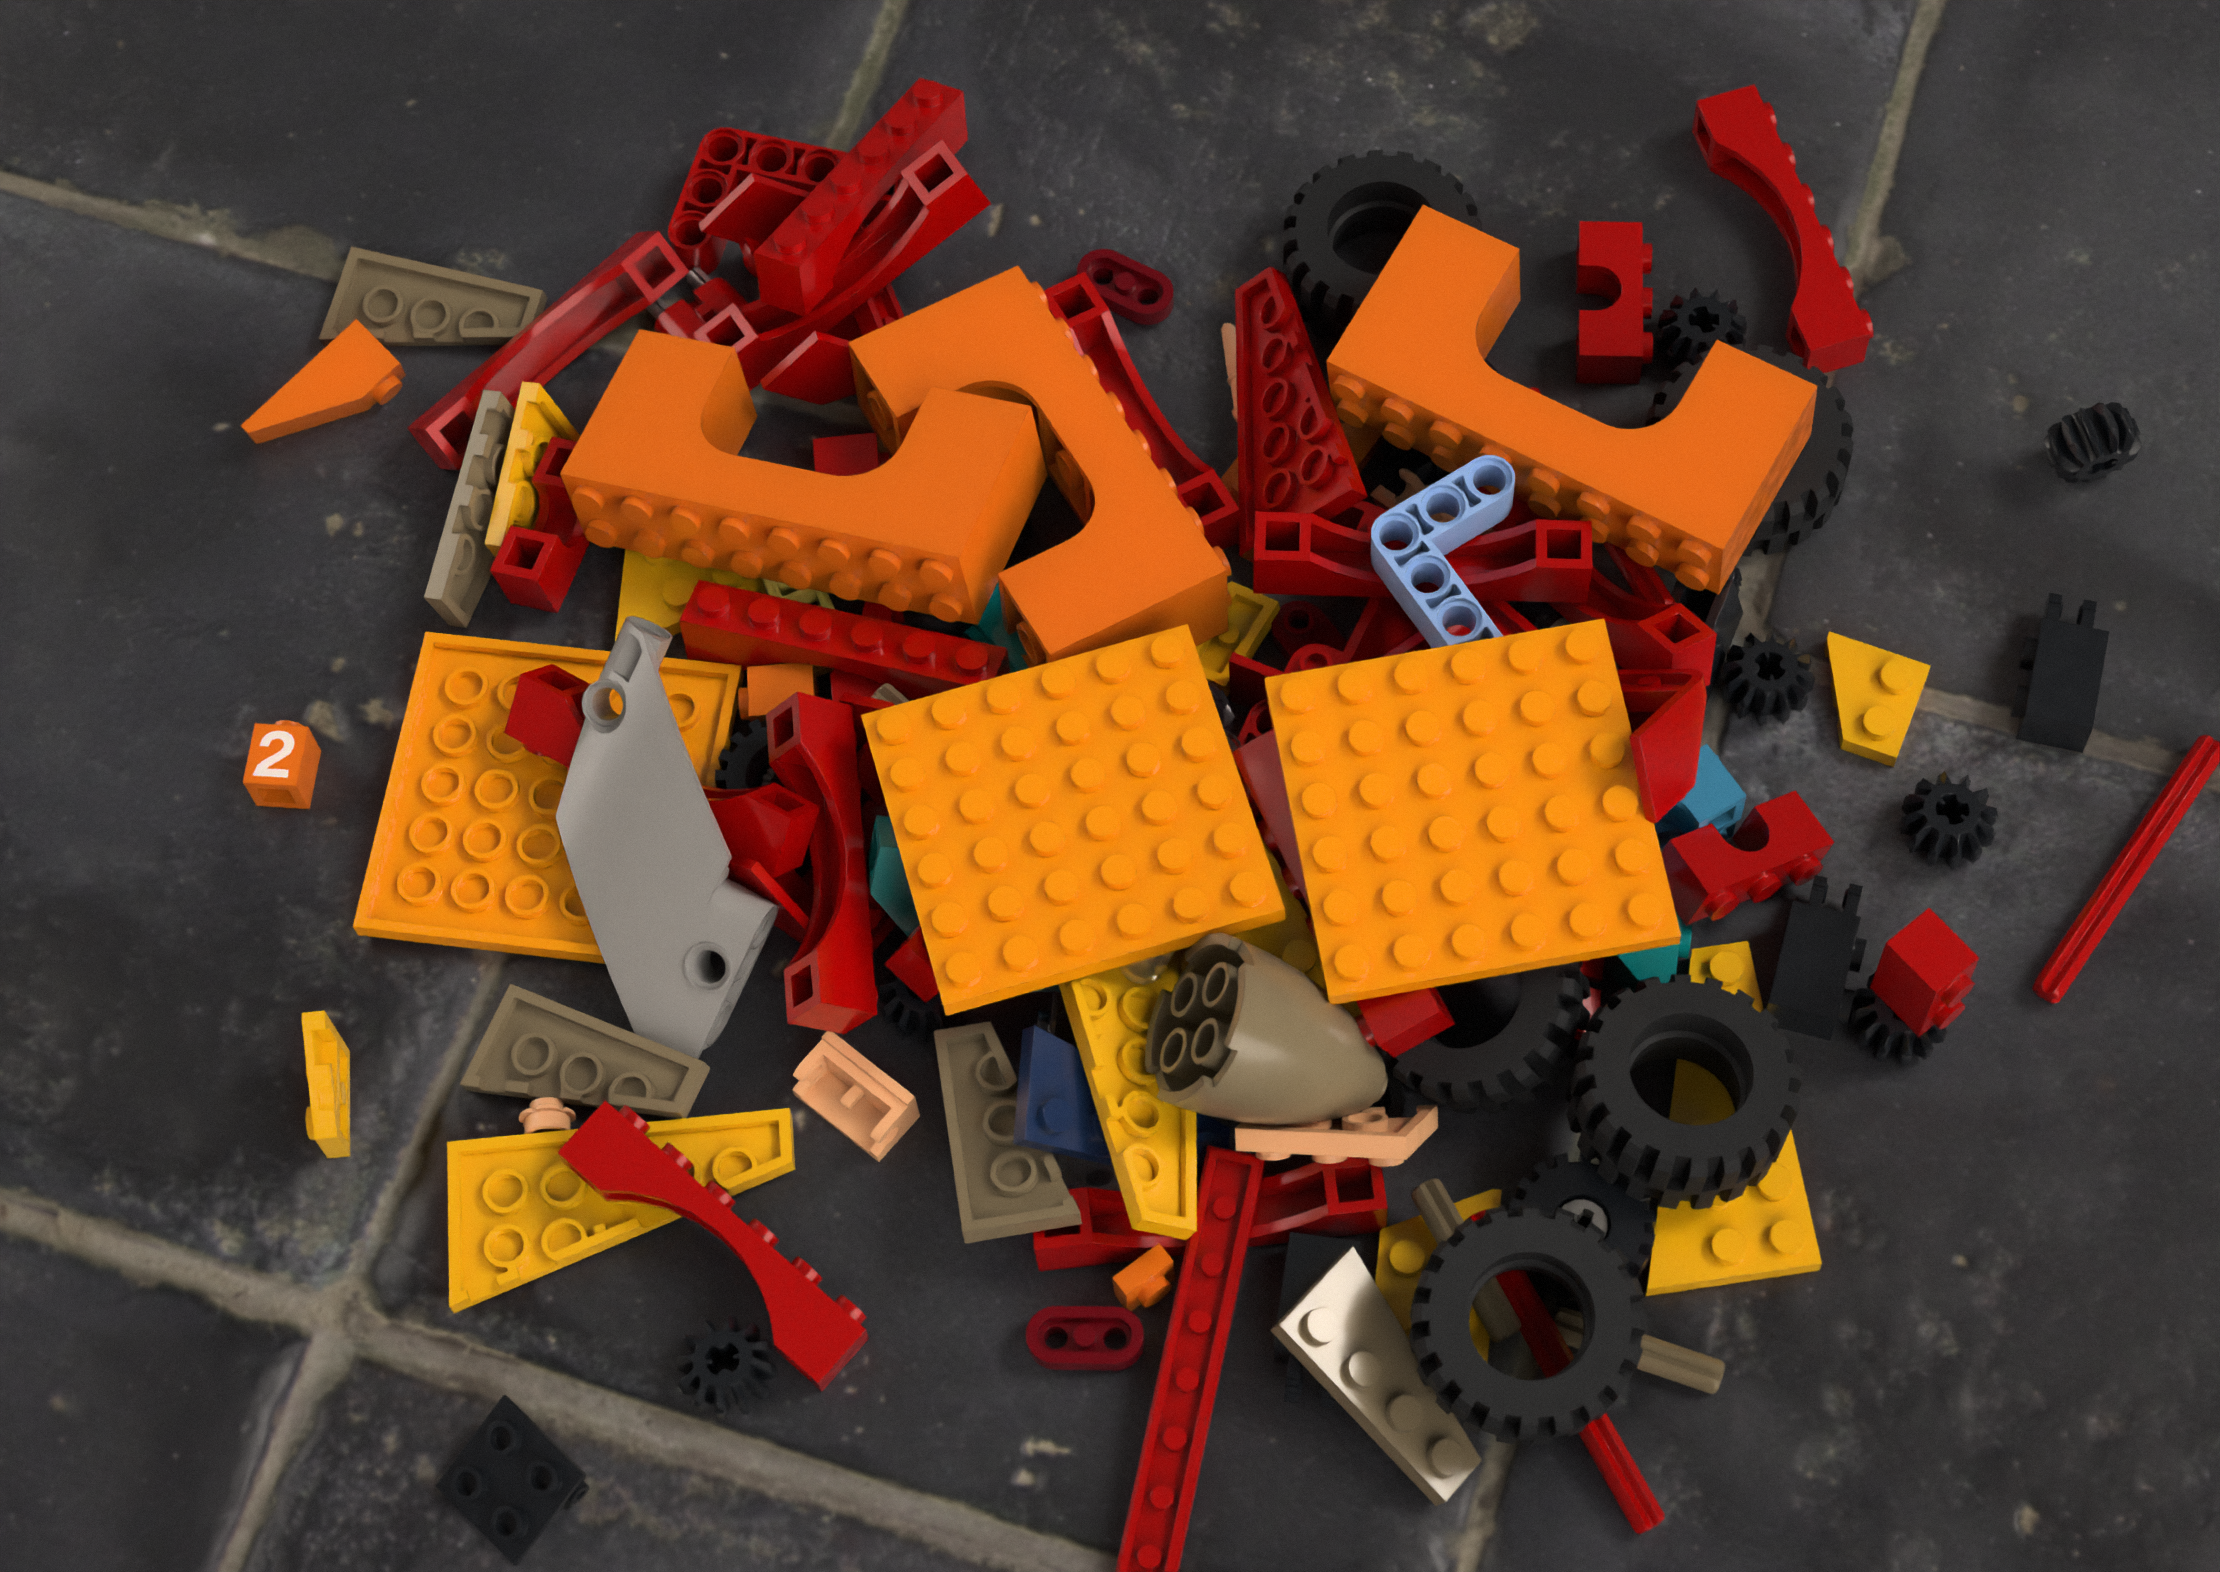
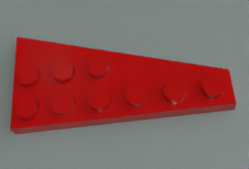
[1235,266,1368,563]

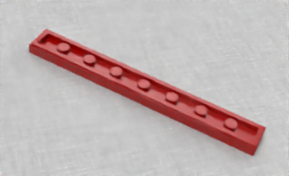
[1115,1145,1266,1572]

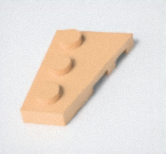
[1235,1105,1438,1167]

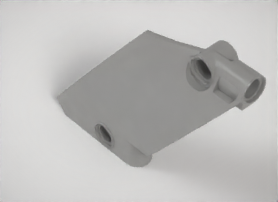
[555,616,779,1059]

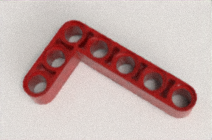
[668,127,904,275]

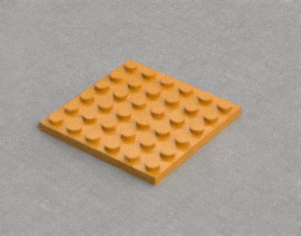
[1264,619,1681,1005]
[861,624,1286,1016]
[353,632,744,964]

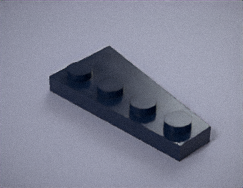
[1013,1025,1230,1184]

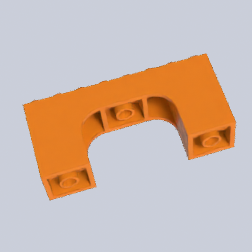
[1326,205,1818,595]
[848,265,1232,668]
[560,329,1048,625]

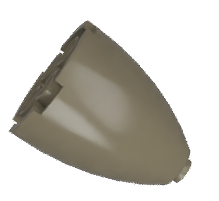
[1145,933,1388,1125]

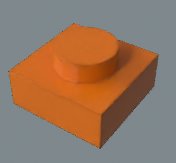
[1112,1243,1175,1311]

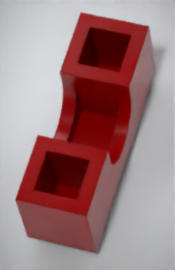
[1576,221,1653,384]
[490,436,590,614]
[1661,790,1835,925]

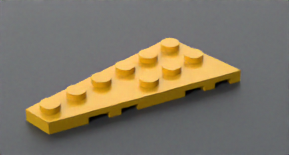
[1645,941,1822,1296]
[1059,947,1197,1240]
[447,1108,795,1313]

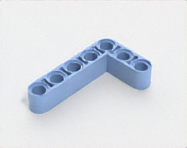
[1371,455,1515,648]

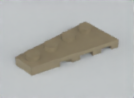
[319,246,548,347]
[424,390,515,628]
[460,984,710,1119]
[934,1021,1082,1244]
[1270,1246,1482,1506]

